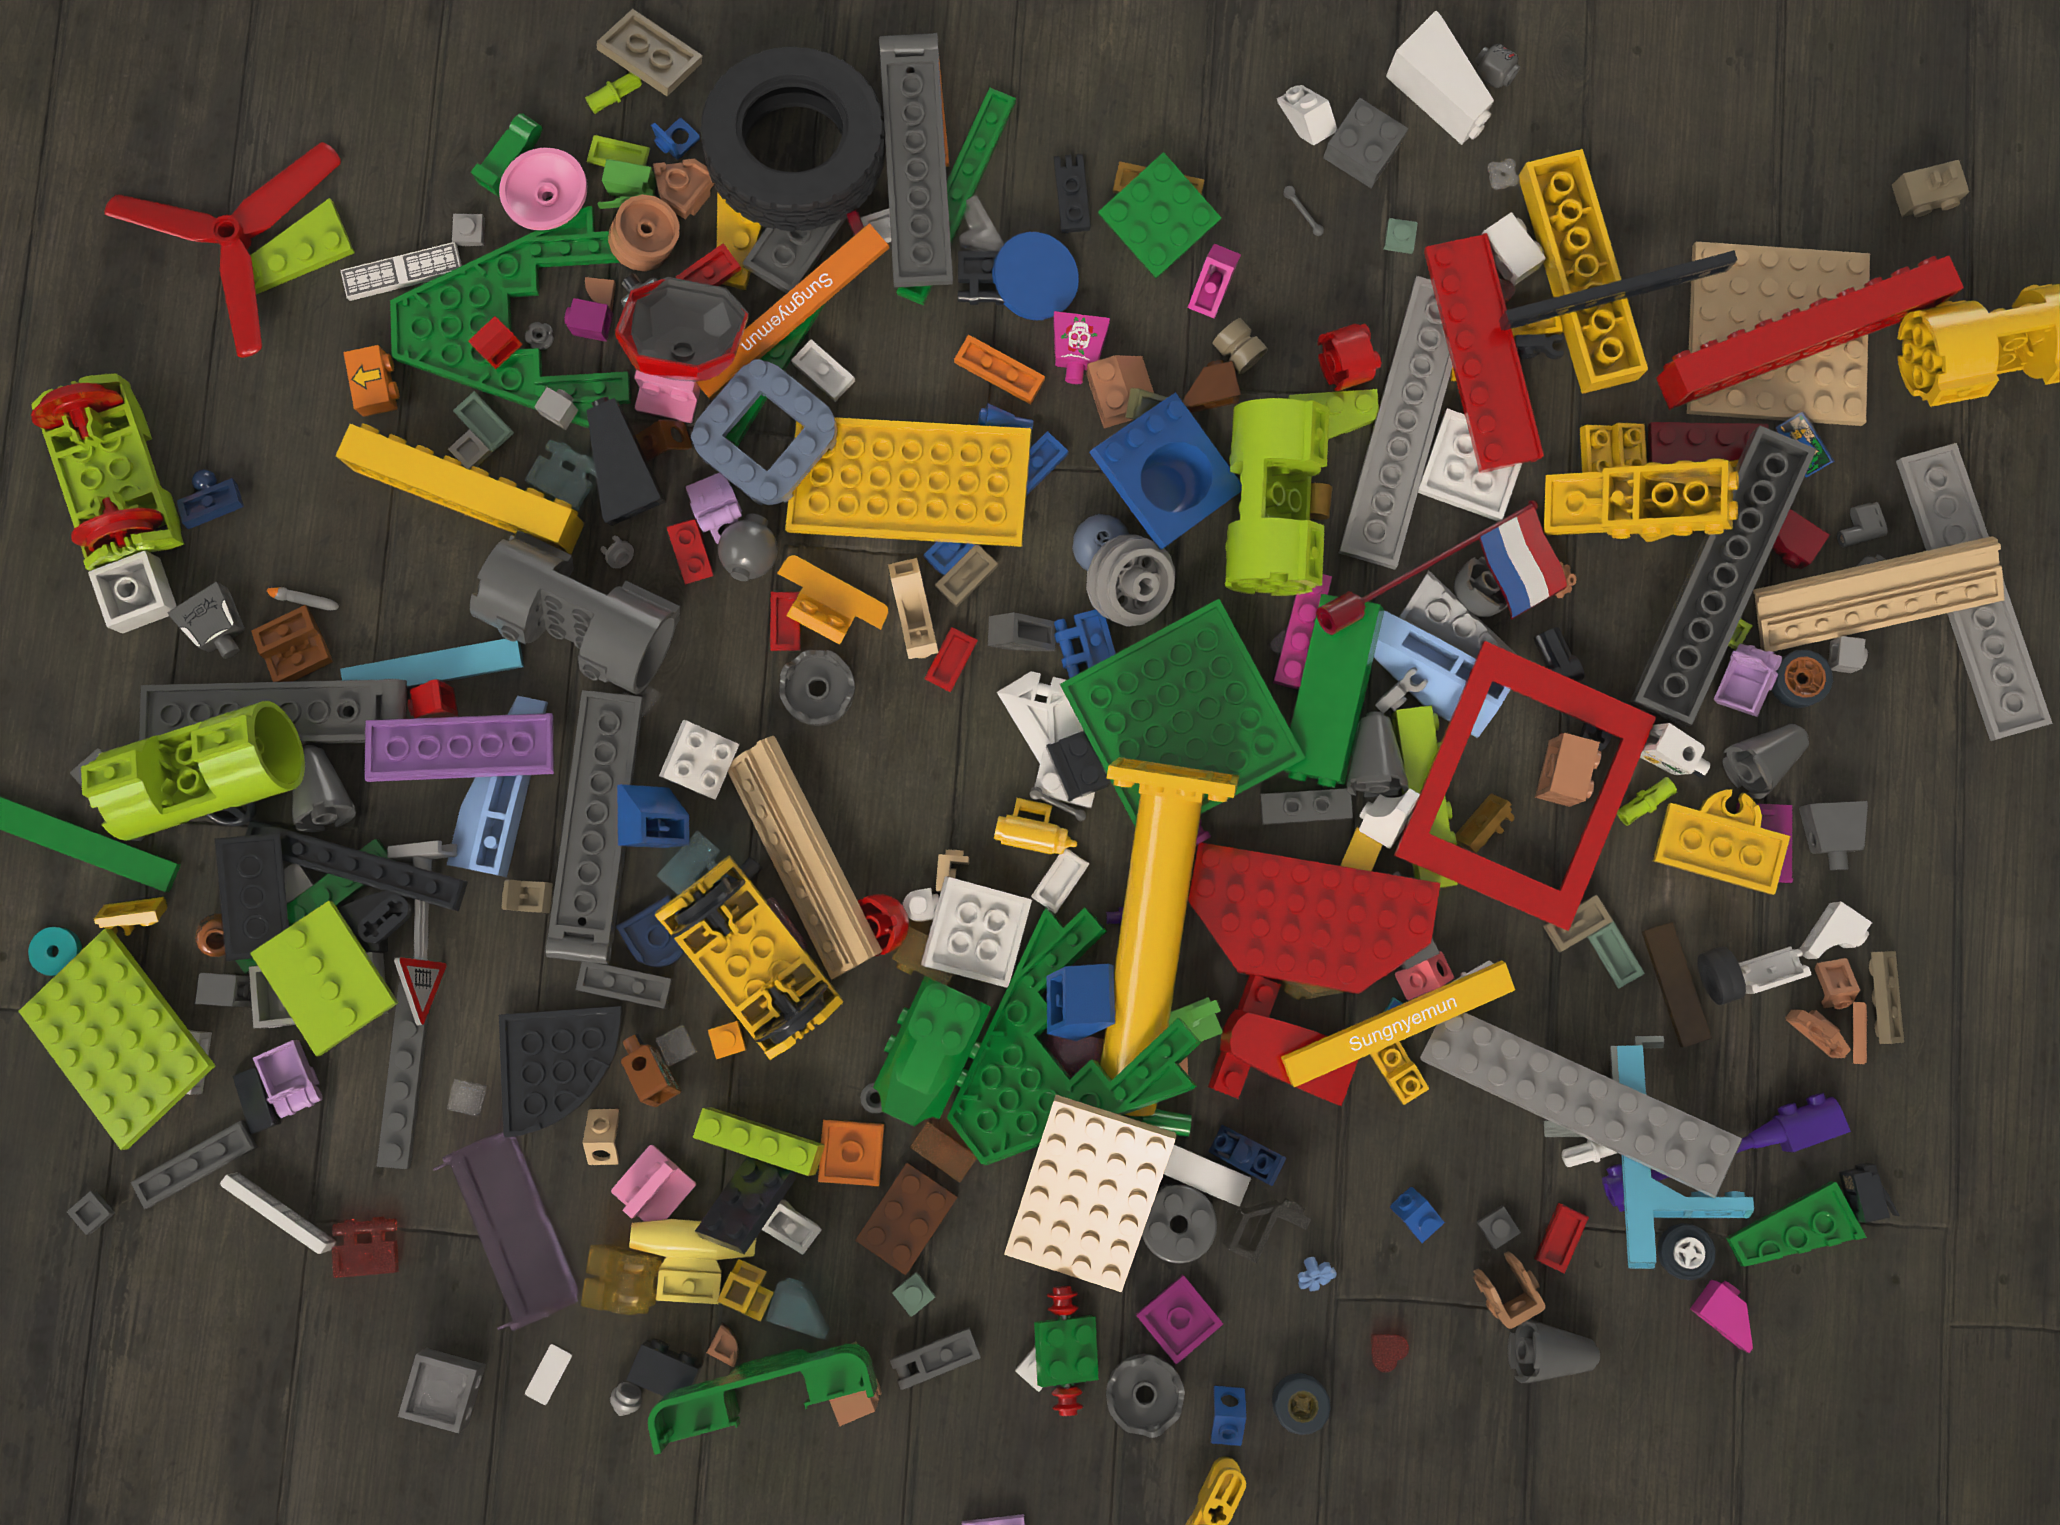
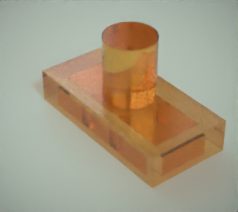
[910,1122,977,1183]

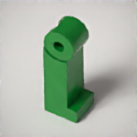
[471,113,542,197]

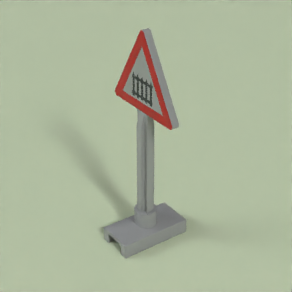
[388,840,457,1025]

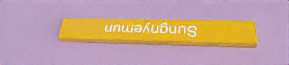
[1281,960,1515,1087]

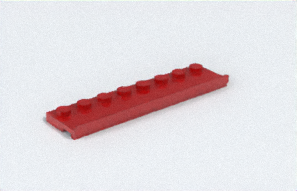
[1424,233,1544,473]

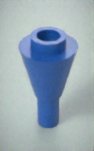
[978,403,1033,431]

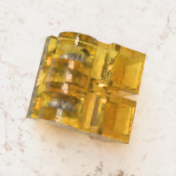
[581,1244,662,1315]

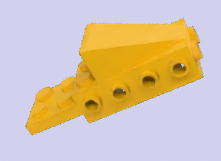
[1544,459,1739,542]

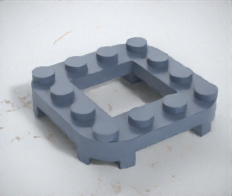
[691,359,837,505]

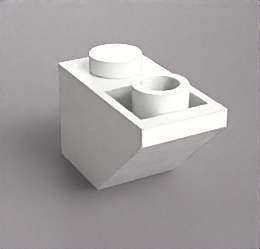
[1277,85,1338,145]

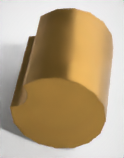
[1310,483,1333,520]

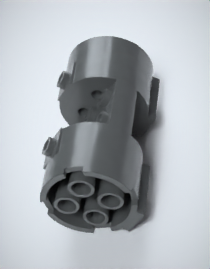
[470,530,680,694]

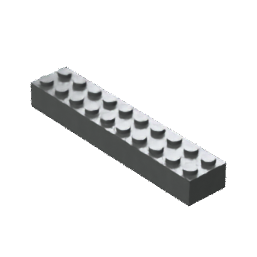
[1629,425,1817,727]

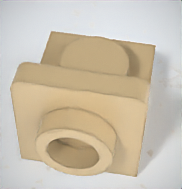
[936,850,970,893]

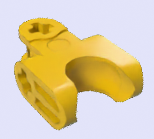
[1185,1457,1246,1525]

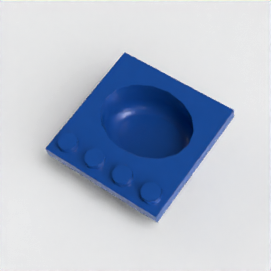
[1089,392,1242,550]

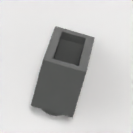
[988,612,1056,651]

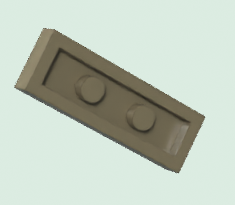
[1869,951,1904,1044]

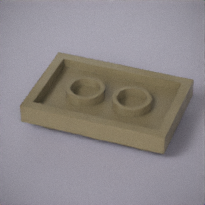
[597,9,703,96]

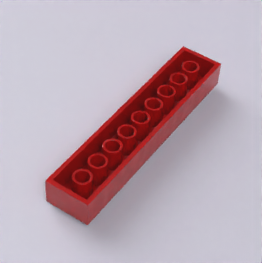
[1656,256,1964,410]

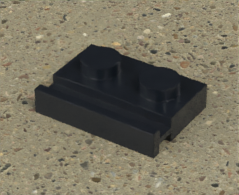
[1046,731,1110,802]

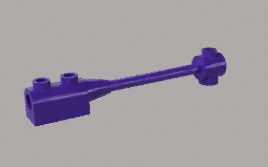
[1602,1093,1851,1212]

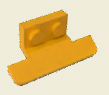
[777,555,888,645]

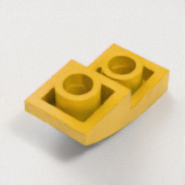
[1340,827,1382,871]
[1370,1042,1429,1105]

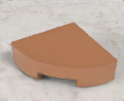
[585,277,616,311]
[706,1323,739,1367]

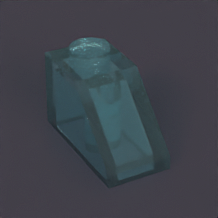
[765,1278,829,1340]

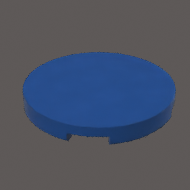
[992,232,1079,320]

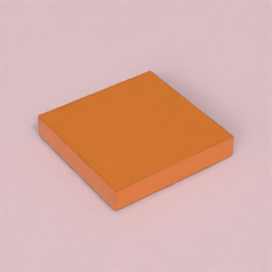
[818,1119,885,1186]

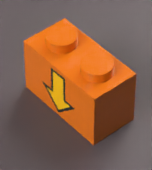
[343,345,400,417]

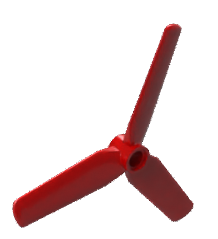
[104,142,341,358]

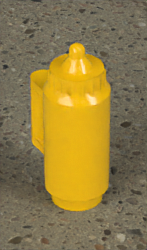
[994,798,1077,854]

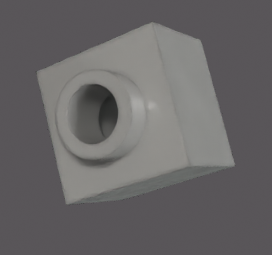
[534,387,578,430]
[1828,636,1868,673]

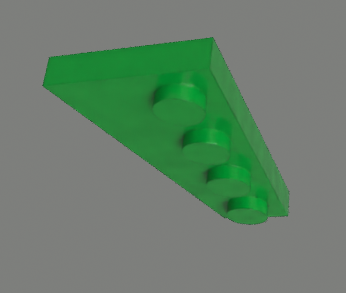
[1725,1181,1867,1267]

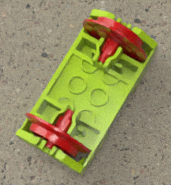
[31,373,184,571]

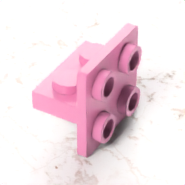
[634,370,701,423]
[611,1145,696,1222]

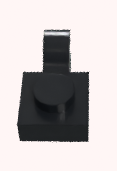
[1514,334,1564,360]

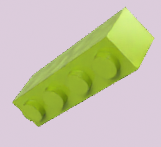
[693,1107,825,1176]

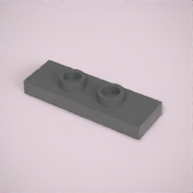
[1260,788,1353,825]

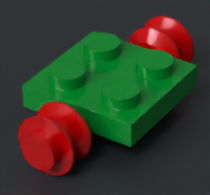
[1034,1286,1099,1416]

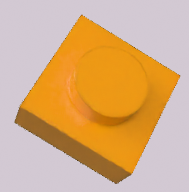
[708,1021,747,1059]

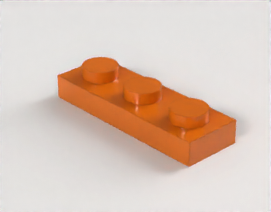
[954,334,1045,405]

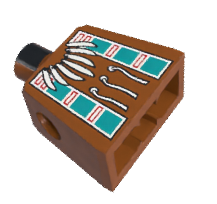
[621,1034,682,1108]

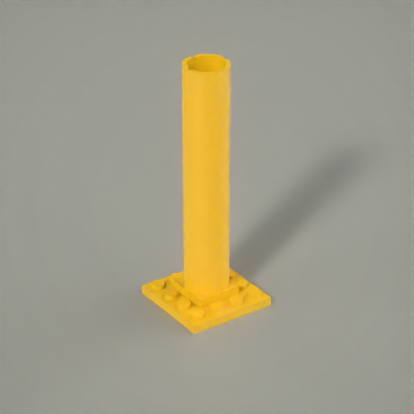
[1100,757,1239,1116]

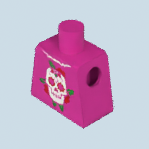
[1053,311,1110,384]

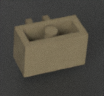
[1892,160,1969,217]

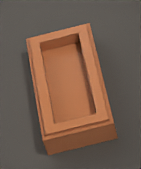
[1853,1002,1867,1064]

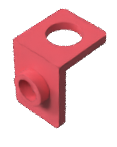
[1395,952,1454,1000]

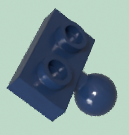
[177,469,244,529]

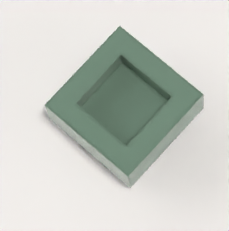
[1383,218,1418,254]
[892,1272,936,1317]

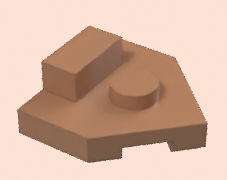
[653,159,714,219]
[1785,1010,1851,1058]

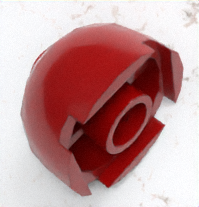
[858,894,909,956]

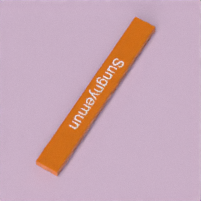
[696,223,890,400]

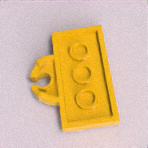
[1653,789,1790,895]

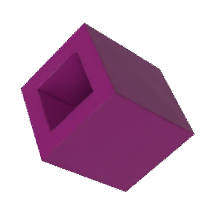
[565,298,613,342]

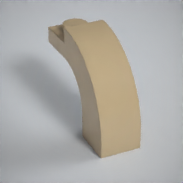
[888,558,938,659]

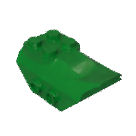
[873,976,991,1127]

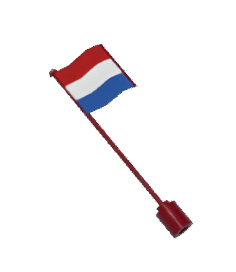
[1316,500,1567,635]

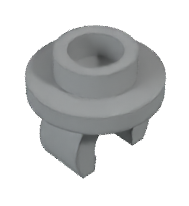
[601,535,634,568]

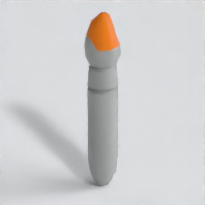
[267,587,339,610]

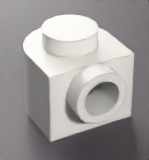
[903,888,939,922]

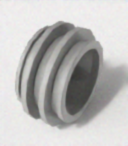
[1086,534,1175,626]

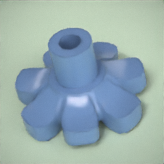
[1298,1257,1337,1291]

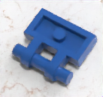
[1054,609,1116,679]

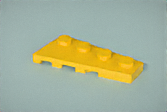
[717,193,763,290]

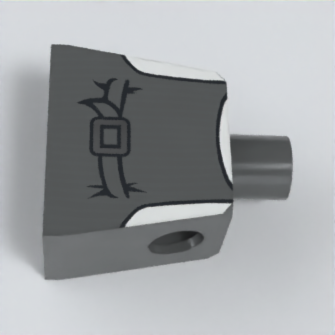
[167,582,244,659]

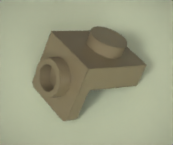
[502,879,553,913]

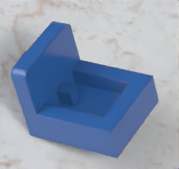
[1390,1187,1445,1243]

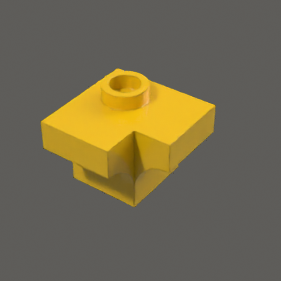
[717,1259,774,1322]

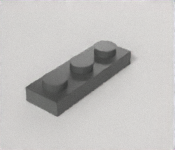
[575,962,673,1009]

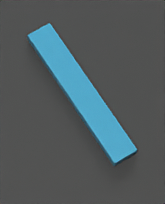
[340,639,524,688]

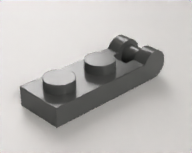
[889,1327,981,1390]

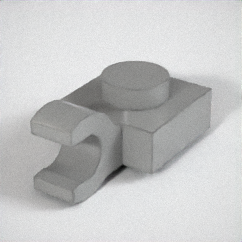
[1375,667,1428,713]

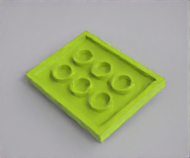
[250,901,398,1056]

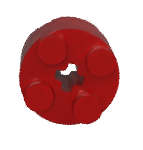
[1317,323,1381,391]

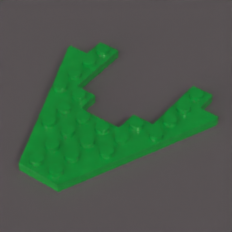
[390,206,631,428]
[947,907,1201,1165]

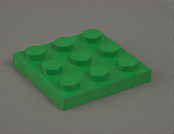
[1098,152,1222,279]

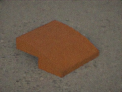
[251,605,333,682]

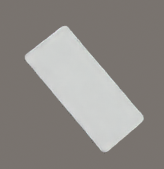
[525,1344,572,1405]

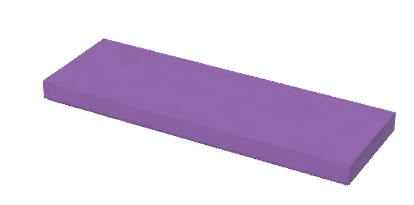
[365,713,554,782]

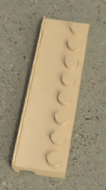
[1753,537,2004,652]
[728,736,882,980]

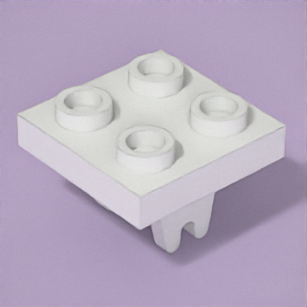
[659,720,739,800]

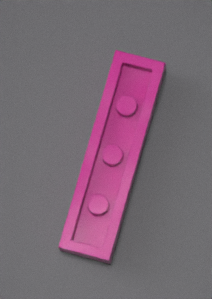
[1273,574,1332,690]

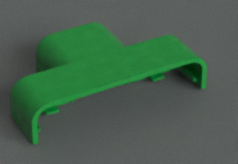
[648,1344,878,1455]

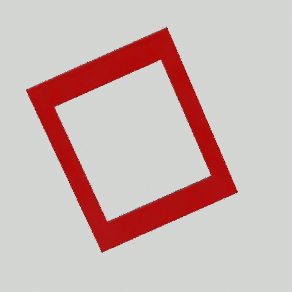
[1394,641,1656,931]

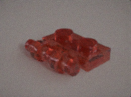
[332,1216,399,1278]

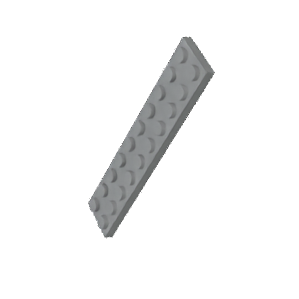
[1338,276,1452,569]
[1896,443,2053,741]
[1420,1013,1742,1198]

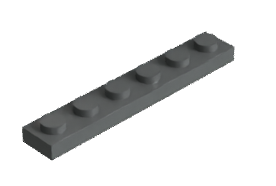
[377,982,429,1169]

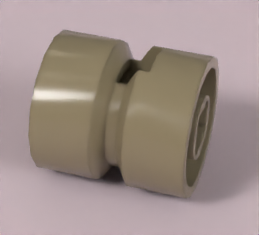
[1212,318,1268,375]

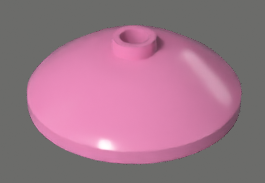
[499,148,588,230]

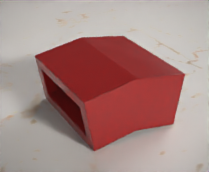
[468,316,523,369]

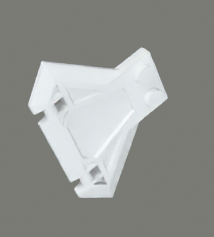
[997,671,1106,808]

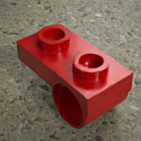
[667,518,714,584]

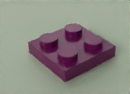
[1136,1274,1223,1364]

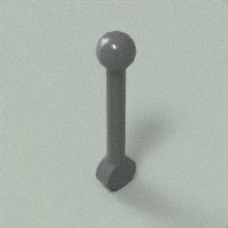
[1283,186,1324,236]
[1029,787,1087,821]

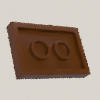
[855,1162,958,1275]

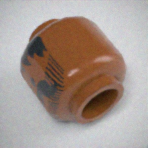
[195,913,225,957]

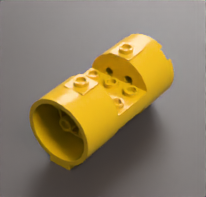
[1897,284,2060,407]

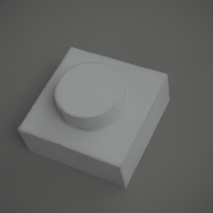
[452,214,485,246]

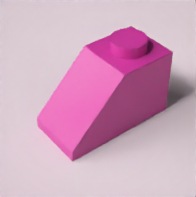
[1188,244,1241,319]
[1690,1280,1753,1353]

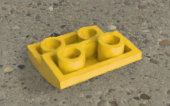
[1580,423,1647,473]

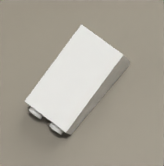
[1386,11,1494,145]

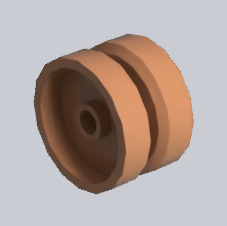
[608,194,680,272]

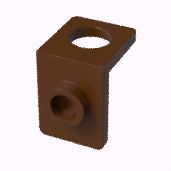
[635,420,692,462]

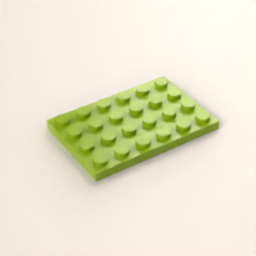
[19,929,215,1150]

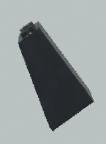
[587,396,666,526]

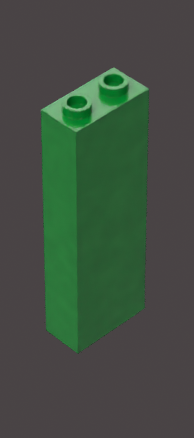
[1284,594,1384,788]

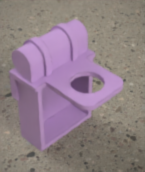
[686,473,742,544]
[1713,643,1782,717]
[253,1040,322,1118]

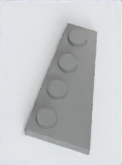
[1399,570,1517,659]

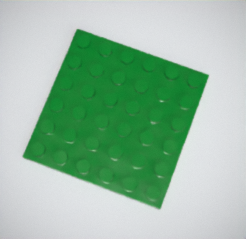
[1060,599,1305,827]

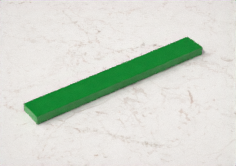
[897,87,1016,306]
[0,796,181,893]

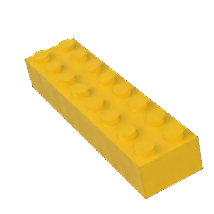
[1518,149,1648,394]
[336,423,584,554]

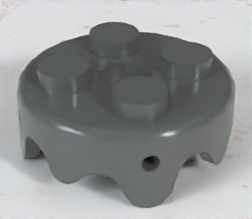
[780,650,855,726]
[1142,1183,1217,1264]
[1106,1354,1185,1438]

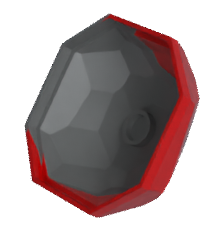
[615,277,749,382]

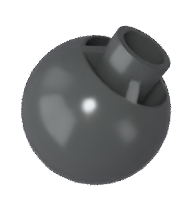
[718,514,778,581]

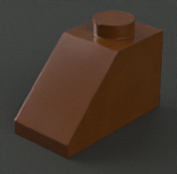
[1182,360,1241,413]

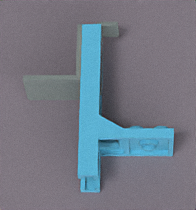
[1544,1036,1754,1269]

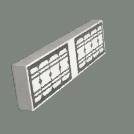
[341,242,462,301]
[220,1172,337,1254]

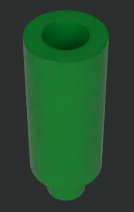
[1130,1109,1192,1137]

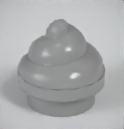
[610,1382,642,1416]

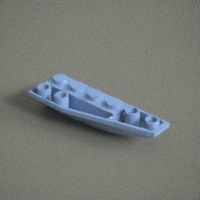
[1374,611,1510,738]
[447,696,548,877]

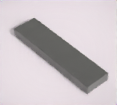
[131,1120,258,1209]

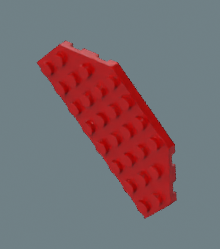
[1188,843,1441,994]

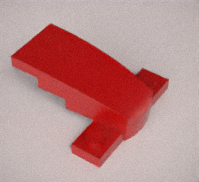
[1208,975,1359,1106]

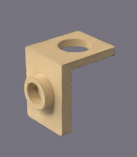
[583,1109,620,1165]

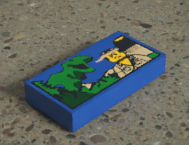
[1776,411,1835,477]

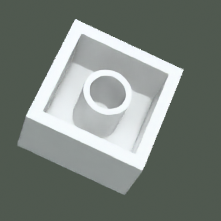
[88,551,177,634]

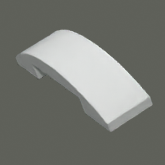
[1164,1145,1251,1206]

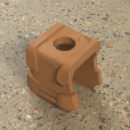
[1473,1251,1545,1329]

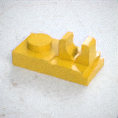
[94,897,167,936]

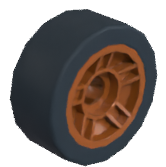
[1772,650,1833,708]

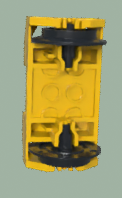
[655,855,843,1060]

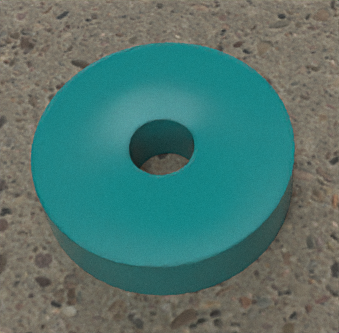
[28,927,82,976]

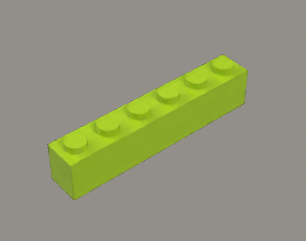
[1391,706,1458,888]

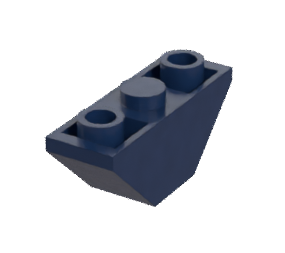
[1208,1125,1286,1186]

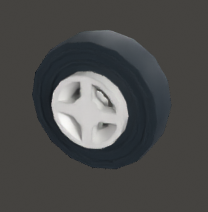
[1657,1223,1715,1280]

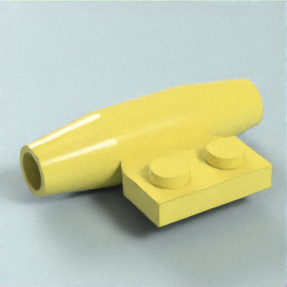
[629,1219,756,1304]

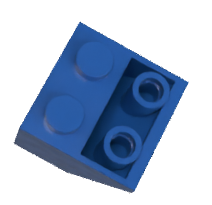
[617,784,689,848]
[1047,964,1116,1041]

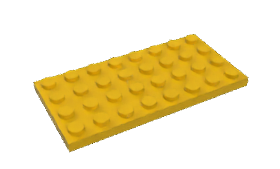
[785,417,1032,547]

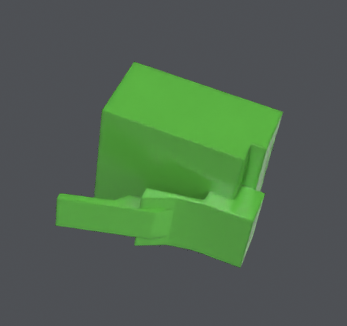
[598,159,657,209]
[1168,997,1223,1042]

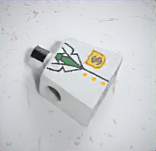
[1640,723,1710,778]

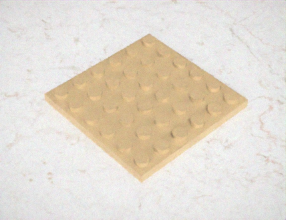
[1687,242,1870,426]

